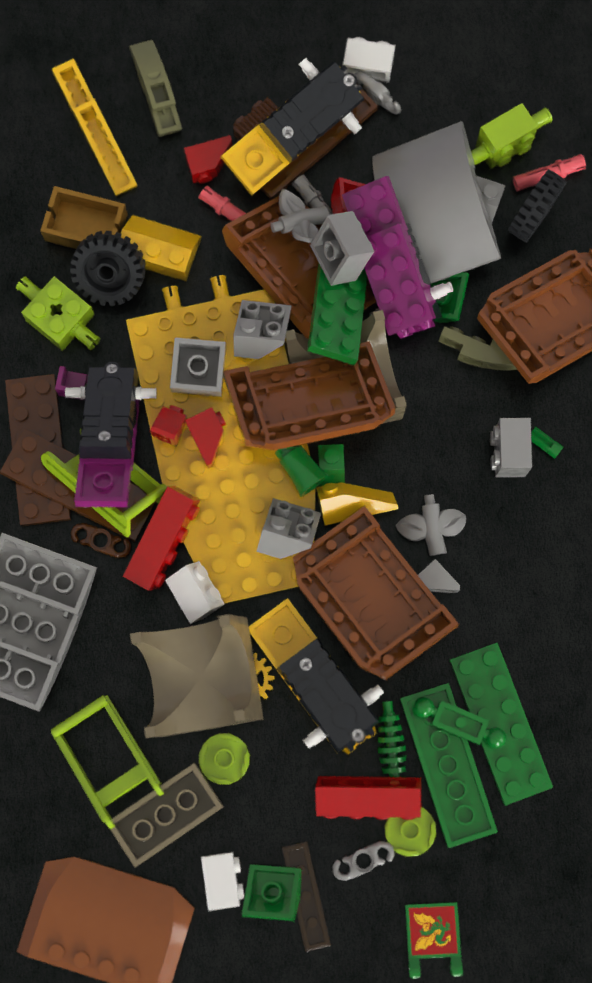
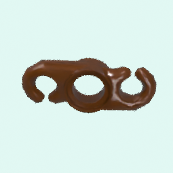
[70,523,131,558]

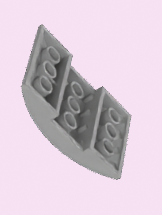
[372,121,502,284]
[0,533,97,712]

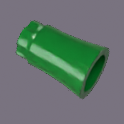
[275,445,329,497]

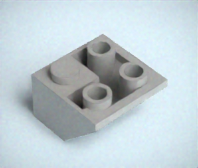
[233,300,291,359]
[256,498,321,559]

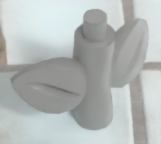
[271,189,329,243]
[396,494,466,556]

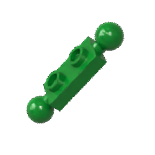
[414,697,506,748]

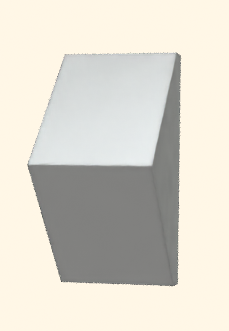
[418,559,460,593]

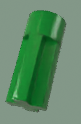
[531,427,563,459]

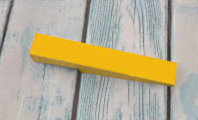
[52,59,137,196]

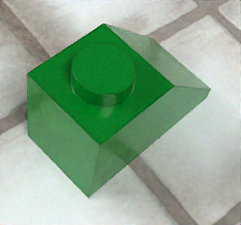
[318,444,345,487]

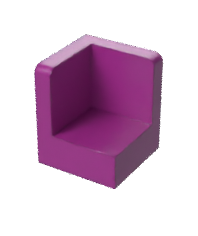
[55,366,88,400]

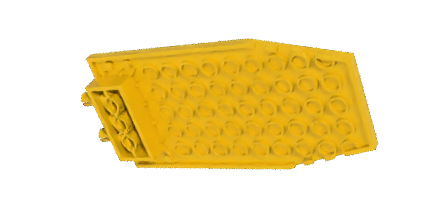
[126,275,315,604]

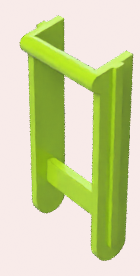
[41,429,167,537]
[51,695,164,829]

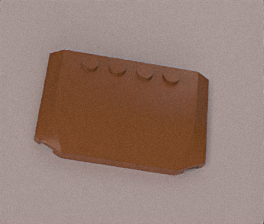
[222,196,377,339]
[477,249,592,384]
[223,341,395,450]
[293,506,459,680]
[17,856,195,983]

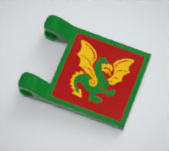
[405,903,463,978]

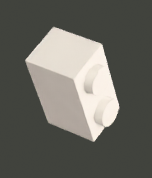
[343,37,395,82]
[165,561,224,624]
[201,852,244,911]

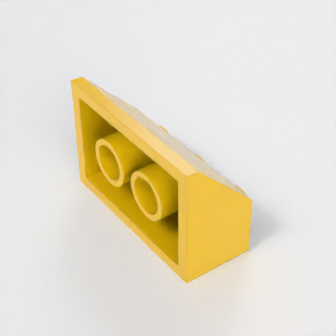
[121,215,202,281]

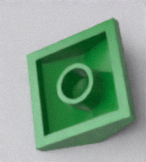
[431,272,469,323]
[242,865,302,921]

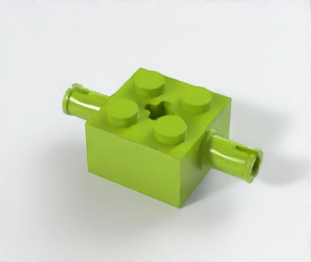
[471,103,553,169]
[16,276,100,351]

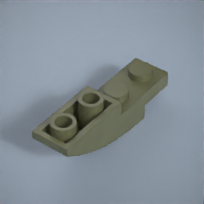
[129,40,182,137]
[439,326,517,370]

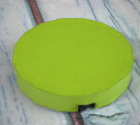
[199,733,250,785]
[384,807,436,857]

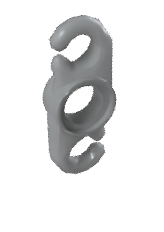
[355,72,401,114]
[332,841,395,881]

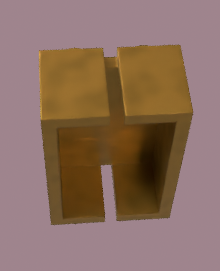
[40,186,128,249]

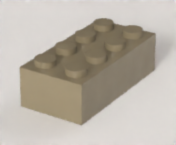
[111,763,224,867]

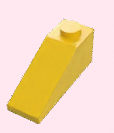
[316,482,398,525]

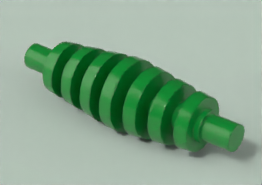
[378,701,406,777]

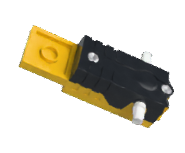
[221,58,364,195]
[249,598,384,754]

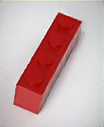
[123,486,200,591]
[315,776,422,820]

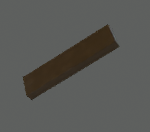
[282,841,331,952]

